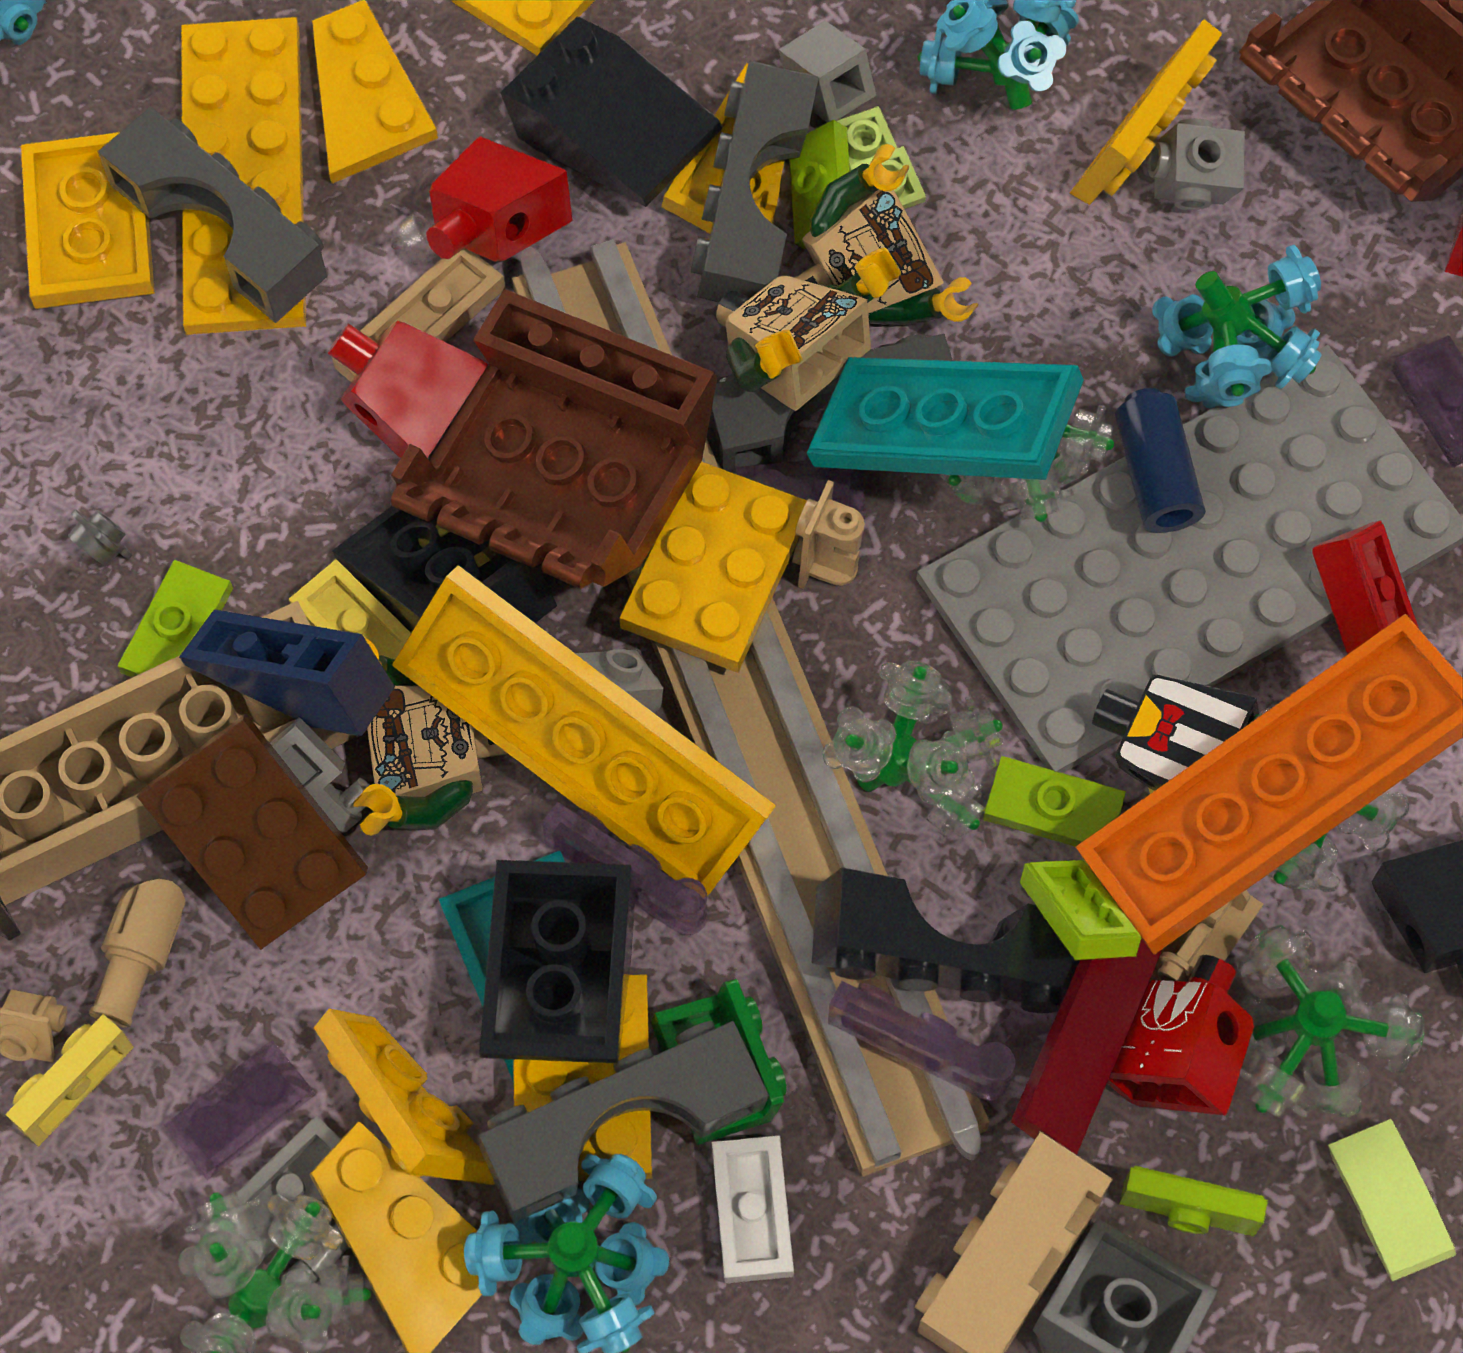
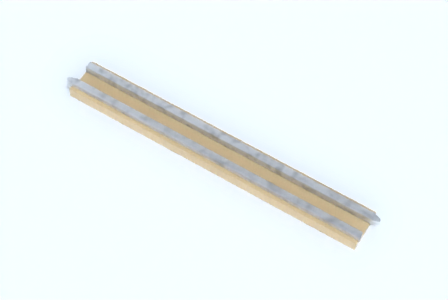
[512,239,990,1177]

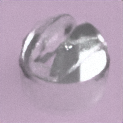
[390,212,437,265]

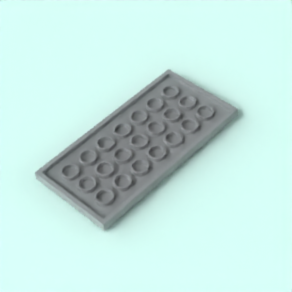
[916,345,1463,773]

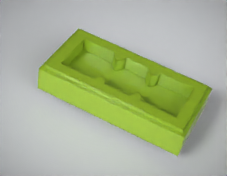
[790,119,850,249]
[117,560,233,678]
[983,756,1126,847]
[1020,860,1141,960]
[1119,1166,1268,1236]

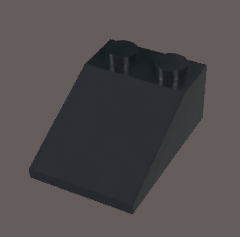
[500,16,722,207]
[332,506,557,633]
[479,860,636,1064]

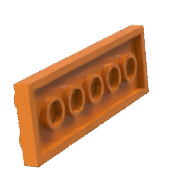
[1076,614,1463,954]

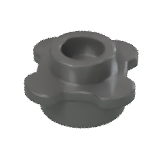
[68,509,132,567]

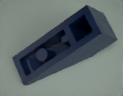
[179,609,395,736]

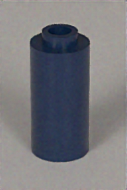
[1115,388,1206,533]

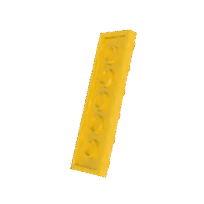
[181,17,306,335]
[392,565,776,902]

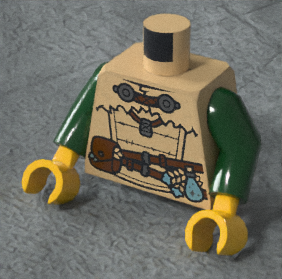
[794,144,979,325]
[716,248,901,411]
[353,638,508,836]

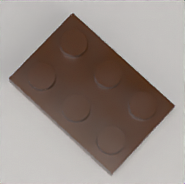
[137,714,368,950]

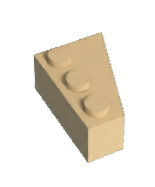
[915,1132,1112,1353]

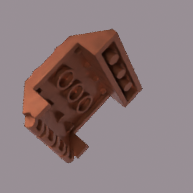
[1239,0,1463,202]
[391,289,717,589]

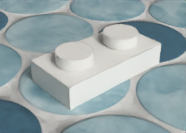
[712,1135,794,1283]

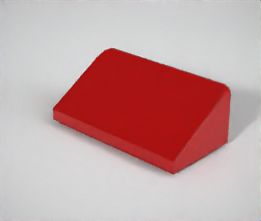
[1312,520,1419,655]

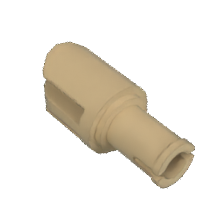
[89,879,185,1028]

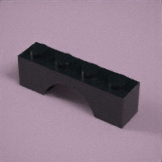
[812,867,1080,1013]

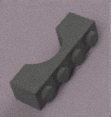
[690,61,819,303]
[98,106,327,323]
[709,334,953,473]
[479,1021,769,1223]

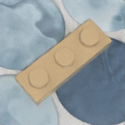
[332,249,506,382]

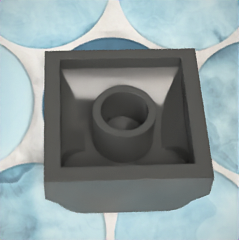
[1033,1218,1219,1353]

